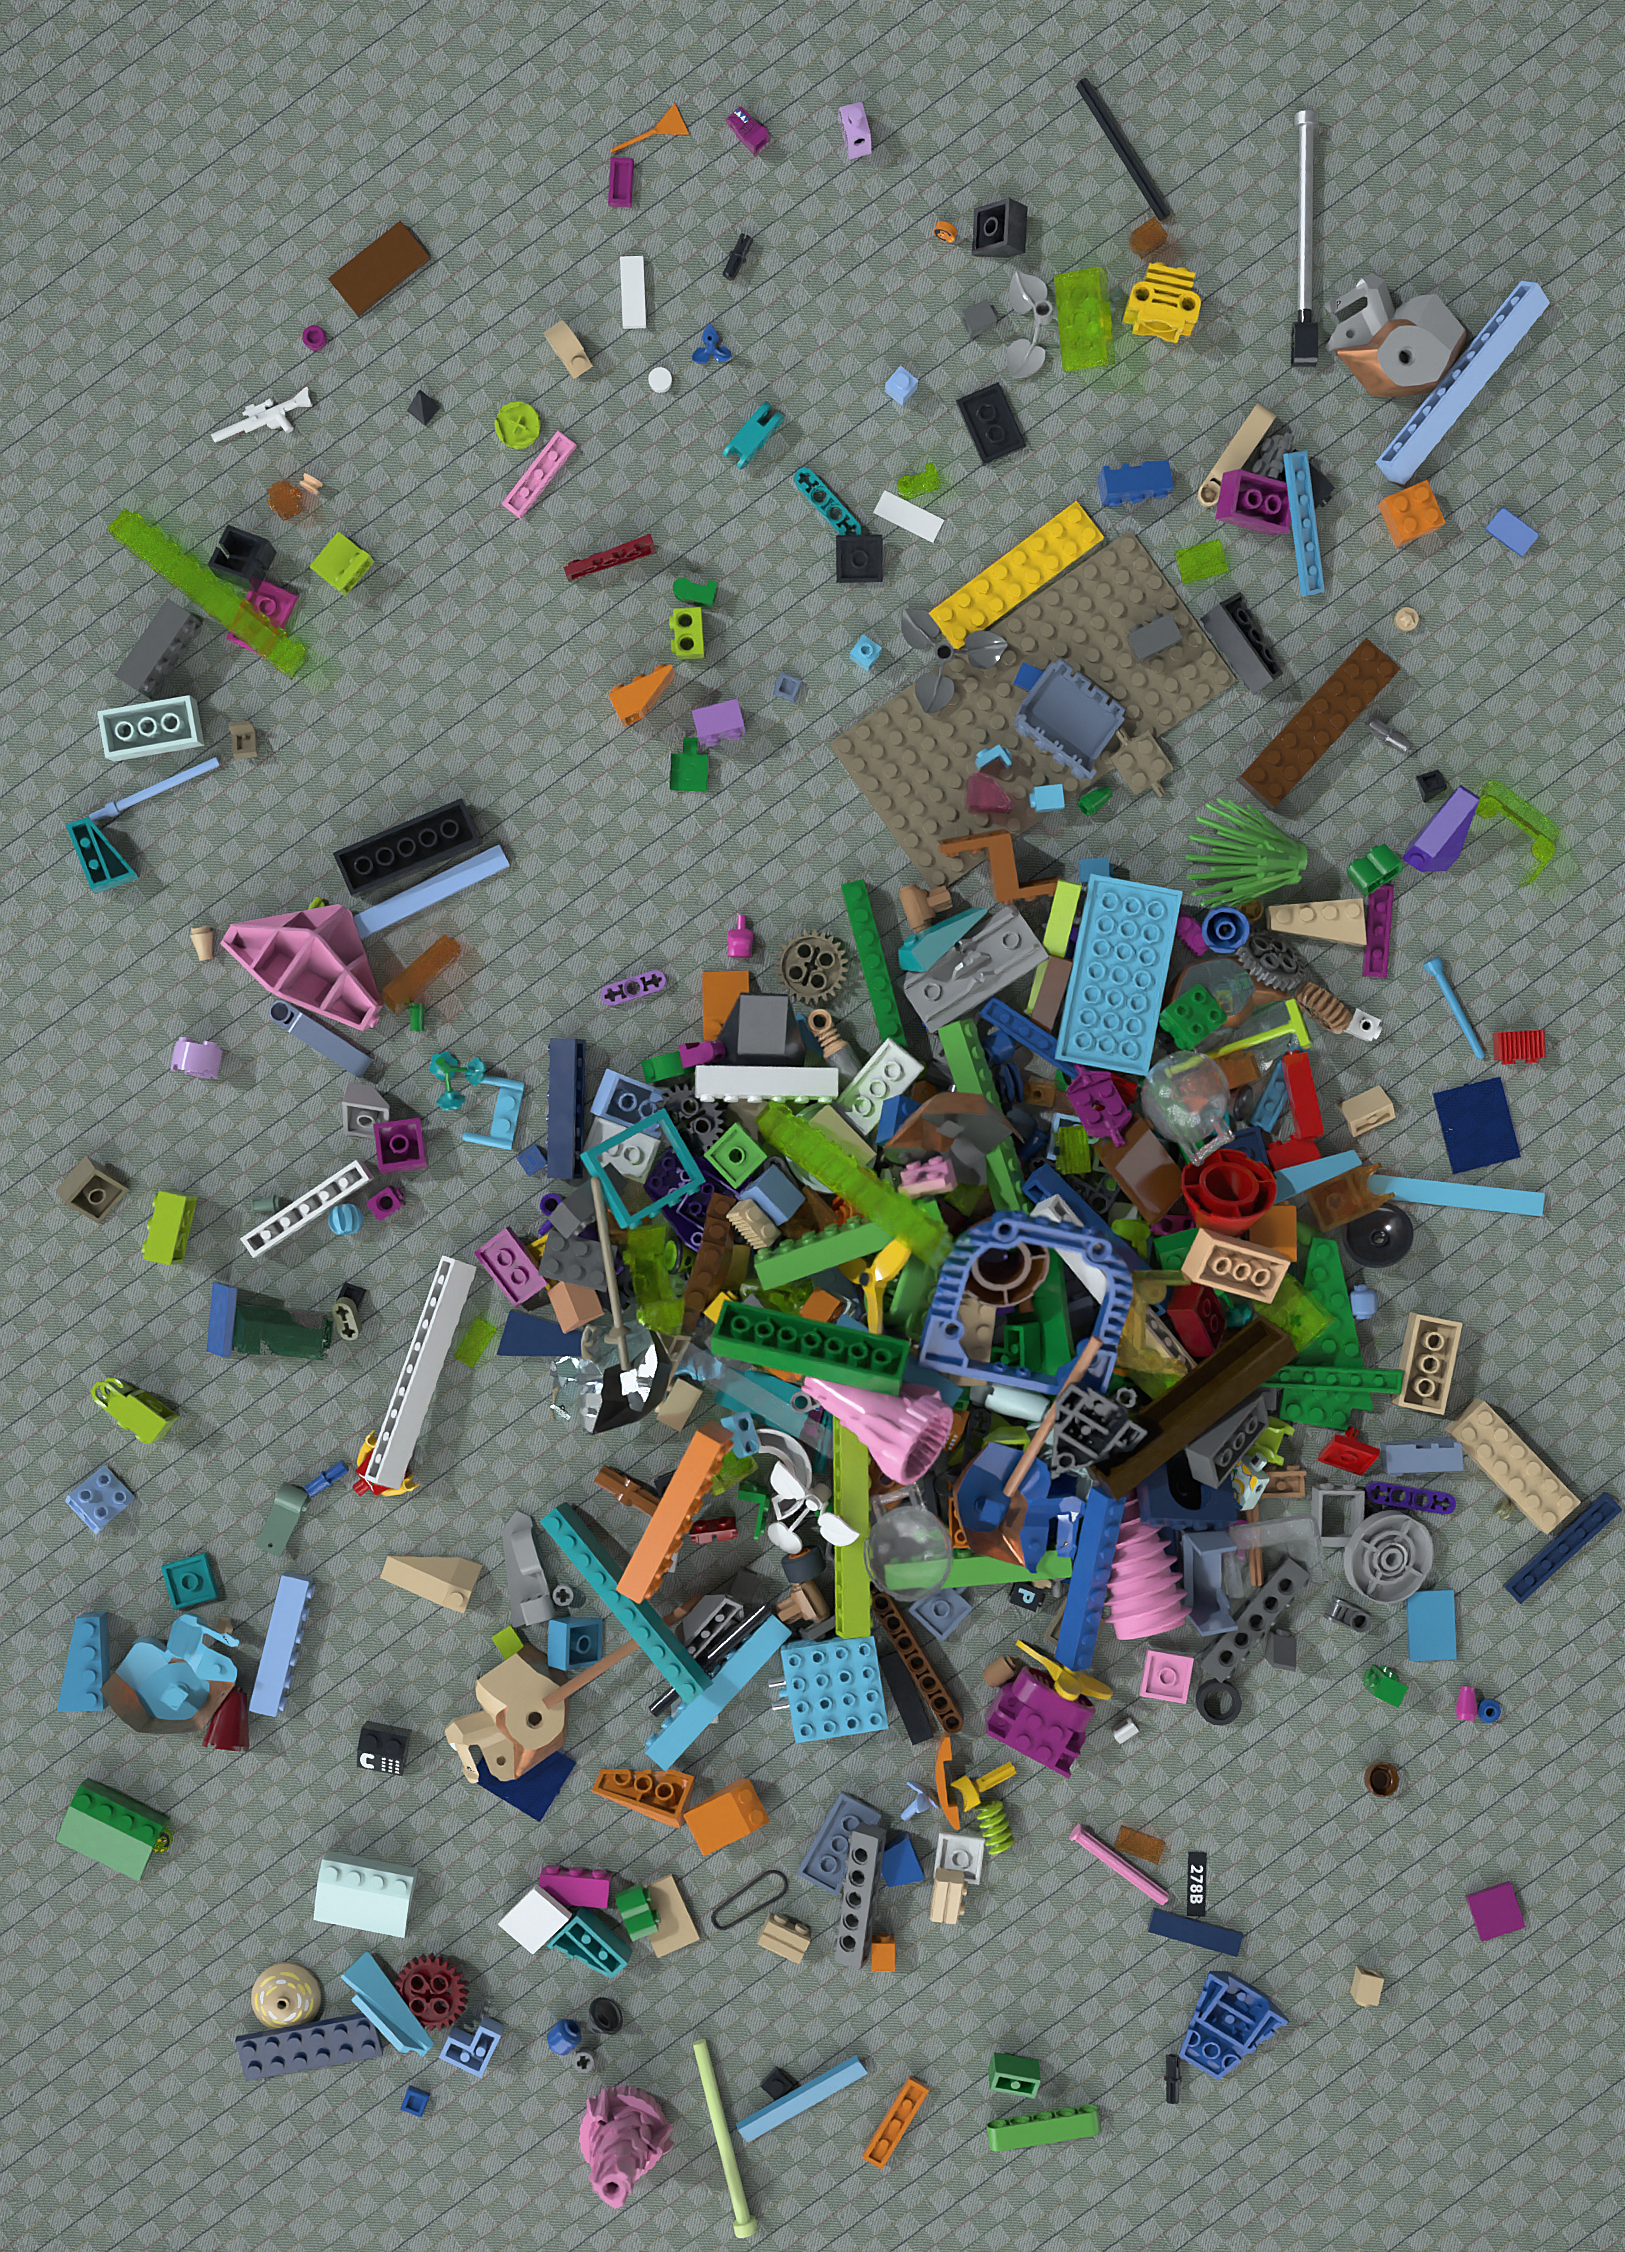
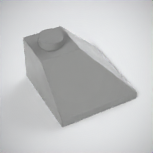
[342,1082,390,1139]

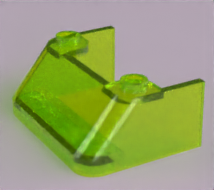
[1475,780,1561,888]
[623,1223,685,1336]

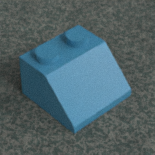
[548,1616,603,1671]

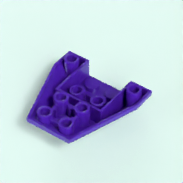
[642,1148,754,1252]

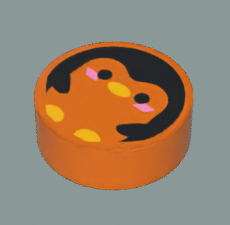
[933,221,958,243]

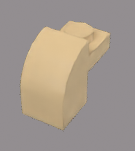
[543,320,593,379]

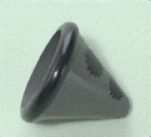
[1212,1085,1253,1122]
[586,1997,623,2035]

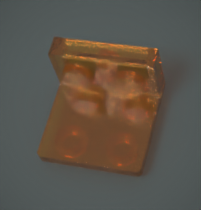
[776,1185,839,1241]

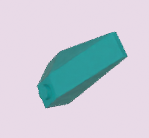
[898,907,988,972]

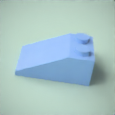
[590,1069,669,1138]

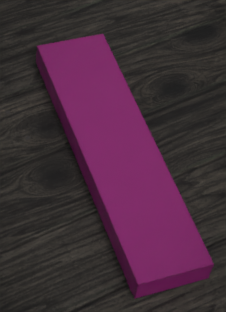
[1362,884,1394,978]

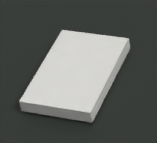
[583,1116,661,1184]
[498,1884,572,1954]

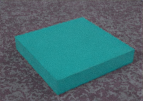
[160,1552,220,1610]

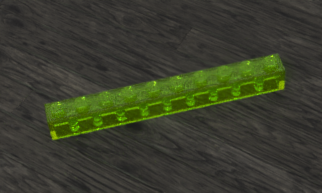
[107,508,309,680]

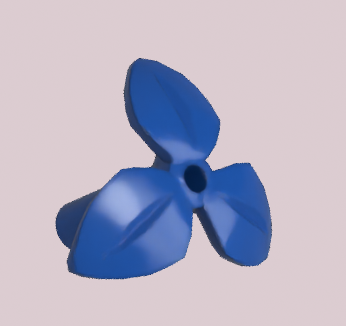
[692,324,732,364]

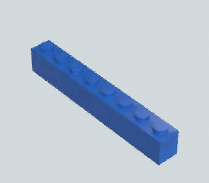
[1021,1163,1173,1317]
[1055,1486,1126,1671]

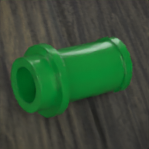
[408,1003,426,1031]

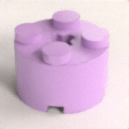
[170,1037,223,1079]

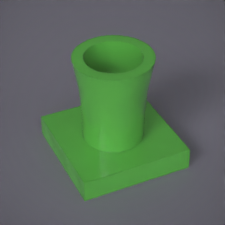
[704,1122,770,1189]

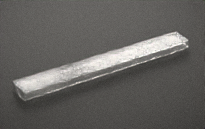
[674,1340,833,1459]

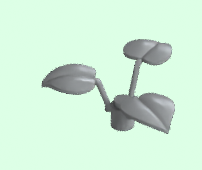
[1006,270,1109,378]

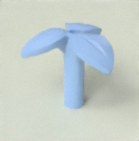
[901,1781,939,1821]

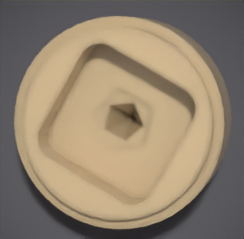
[1394,607,1419,632]
[216,1617,233,1640]

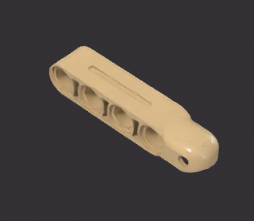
[1197,403,1277,507]

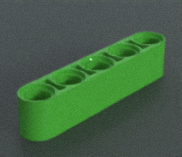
[986,2104,1102,2151]

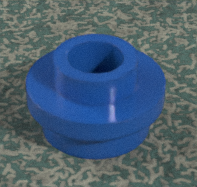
[1477,1699,1501,1723]

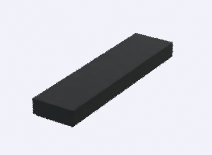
[878,1651,934,1745]

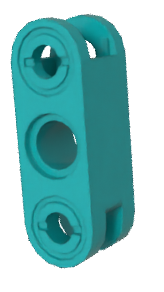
[722,401,785,470]

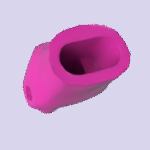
[727,915,754,958]

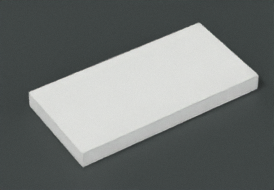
[831,1037,925,1138]

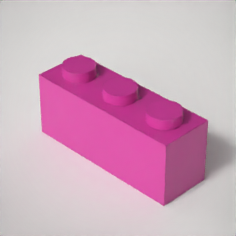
[539,1865,611,1908]

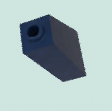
[497,1308,595,1357]

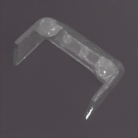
[1221,1514,1329,1598]

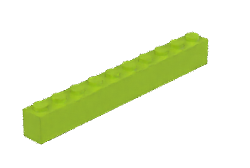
[833,1415,873,1639]

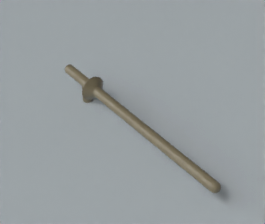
[591,1176,632,1371]

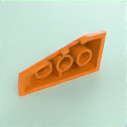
[592,1769,695,1829]

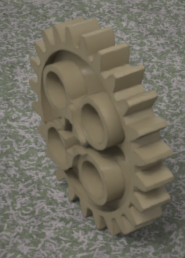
[774,929,849,1004]

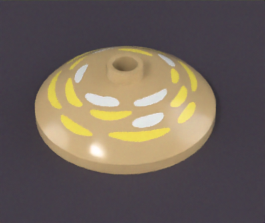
[251,1962,321,2030]

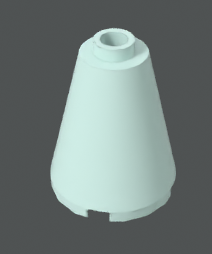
[985,1382,1051,1423]

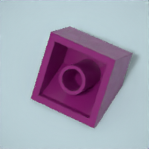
[373,1118,429,1174]

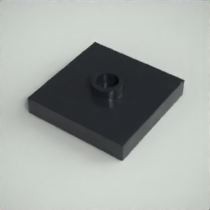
[836,534,883,583]

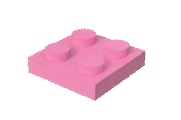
[1139,1648,1194,1704]

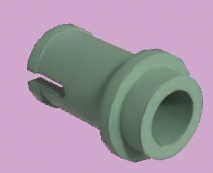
[251,1195,282,1213]

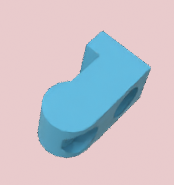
[720,1410,759,1458]

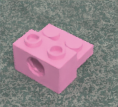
[898,1156,958,1200]

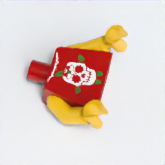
[352,1430,420,1496]

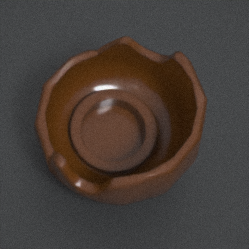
[1363,1761,1400,1798]

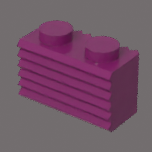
[1174,908,1209,957]

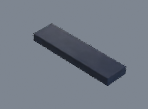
[1147,1907,1243,1957]

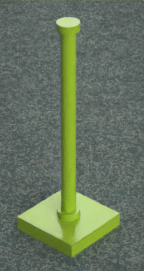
[1162,999,1314,1078]

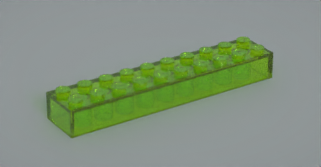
[753,1099,954,1271]

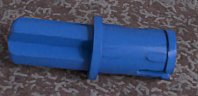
[304,1461,349,1497]

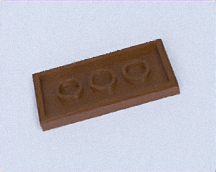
[328,221,430,317]

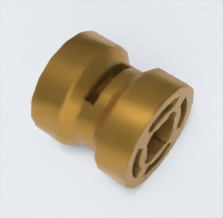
[1236,899,1263,923]

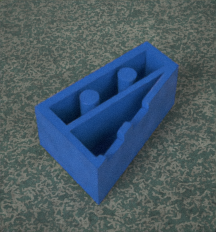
[1097,460,1174,508]

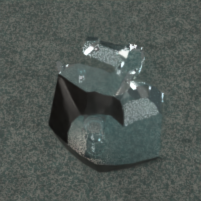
[550,1310,672,1435]

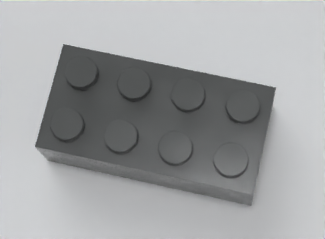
[115,598,203,700]
[1186,1390,1269,1489]

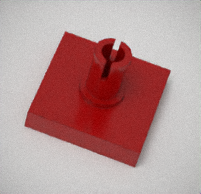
[1317,1427,1380,1476]

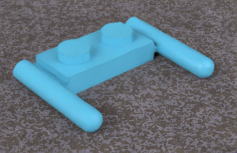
[462,1074,525,1150]

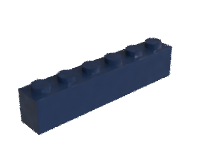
[545,1038,586,1179]

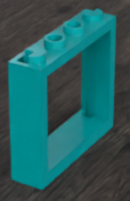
[580,1108,706,1229]

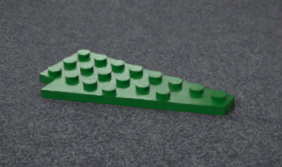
[1277,1236,1373,1430]

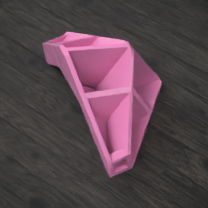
[220,904,383,1031]

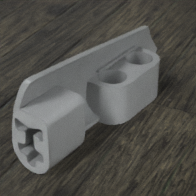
[502,1510,556,1628]

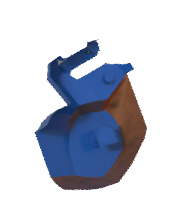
[952,1442,1085,1573]

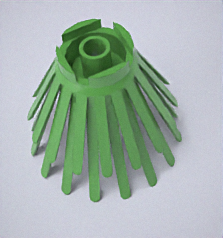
[1185,798,1308,908]

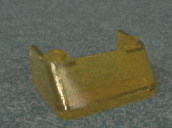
[1115,1270,1190,1373]

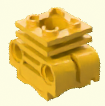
[1122,262,1201,343]

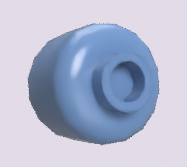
[1347,1285,1378,1319]

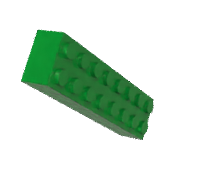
[711,1299,911,1397]

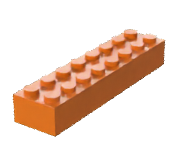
[616,1420,735,1604]

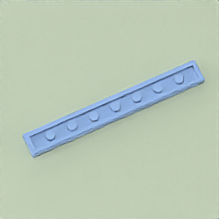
[354,845,510,940]

